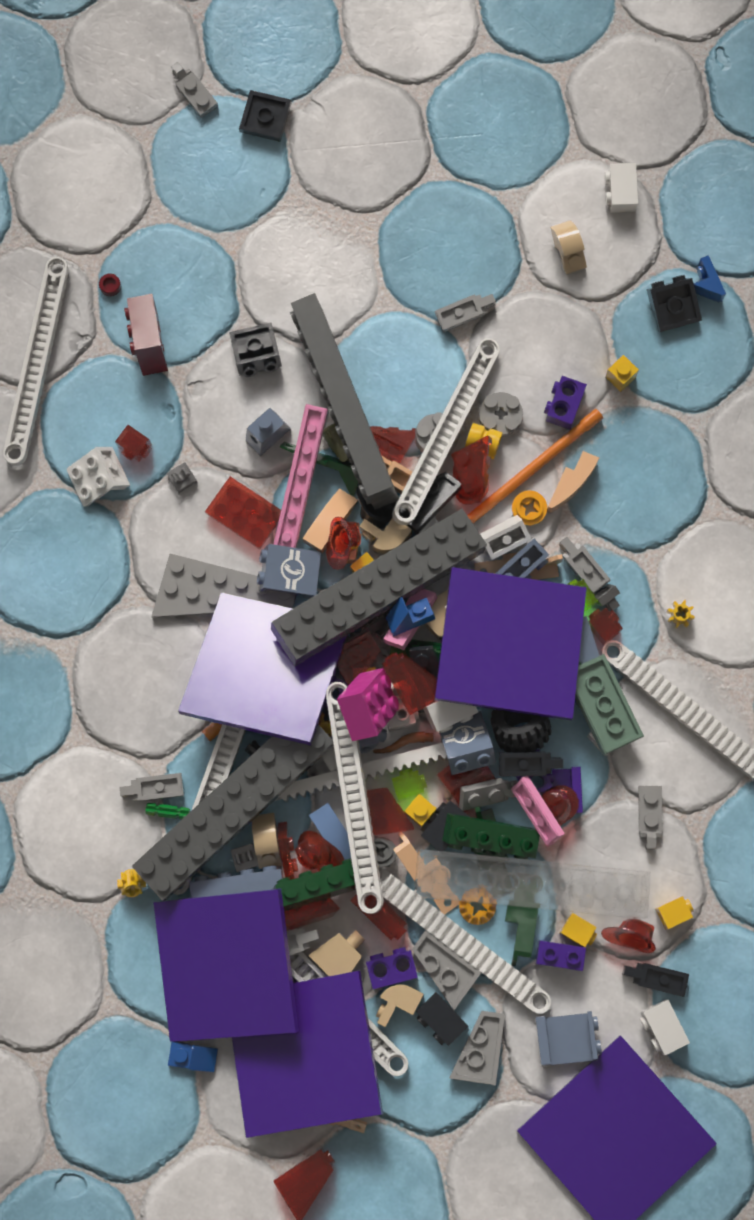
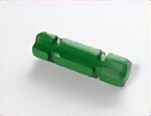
[145,803,191,820]

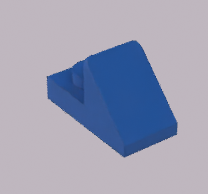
[694,255,726,303]
[385,597,436,637]
[168,1042,218,1072]

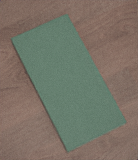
[575,654,644,756]

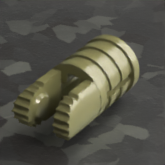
[322,423,350,462]

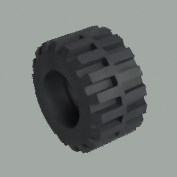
[490,709,552,752]

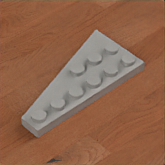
[151,553,297,618]

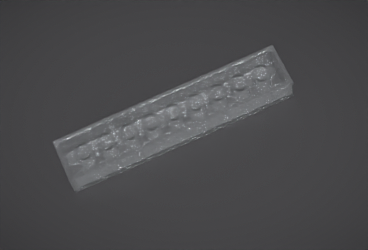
[414,849,651,919]

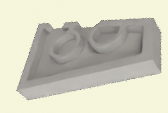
[412,930,482,1010]
[449,1011,505,1085]

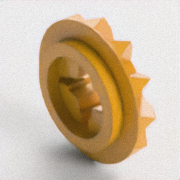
[512,490,547,526]
[459,888,496,925]

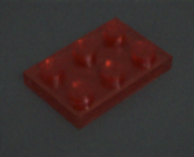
[205,476,281,550]

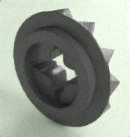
[374,836,397,870]

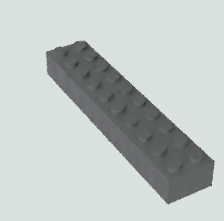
[290,293,399,510]
[270,508,487,666]
[132,725,334,901]

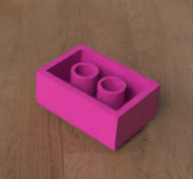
[337,668,399,741]

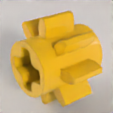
[666,600,695,629]
[117,869,146,898]

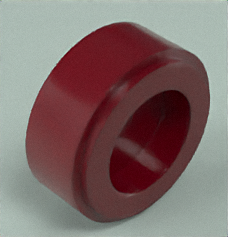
[99,273,121,297]

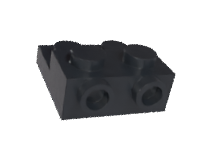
[646,275,702,332]
[229,322,282,377]

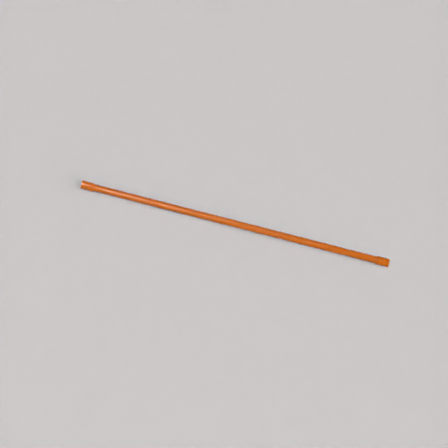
[202,408,603,741]

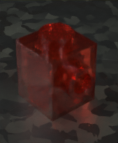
[115,425,152,462]
[588,608,623,646]

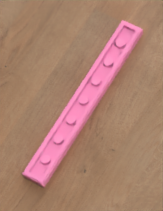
[274,404,328,548]

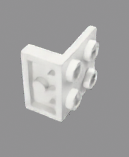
[67,447,130,507]

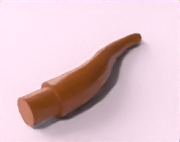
[373,731,434,754]

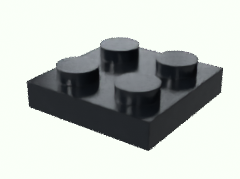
[239,90,292,142]

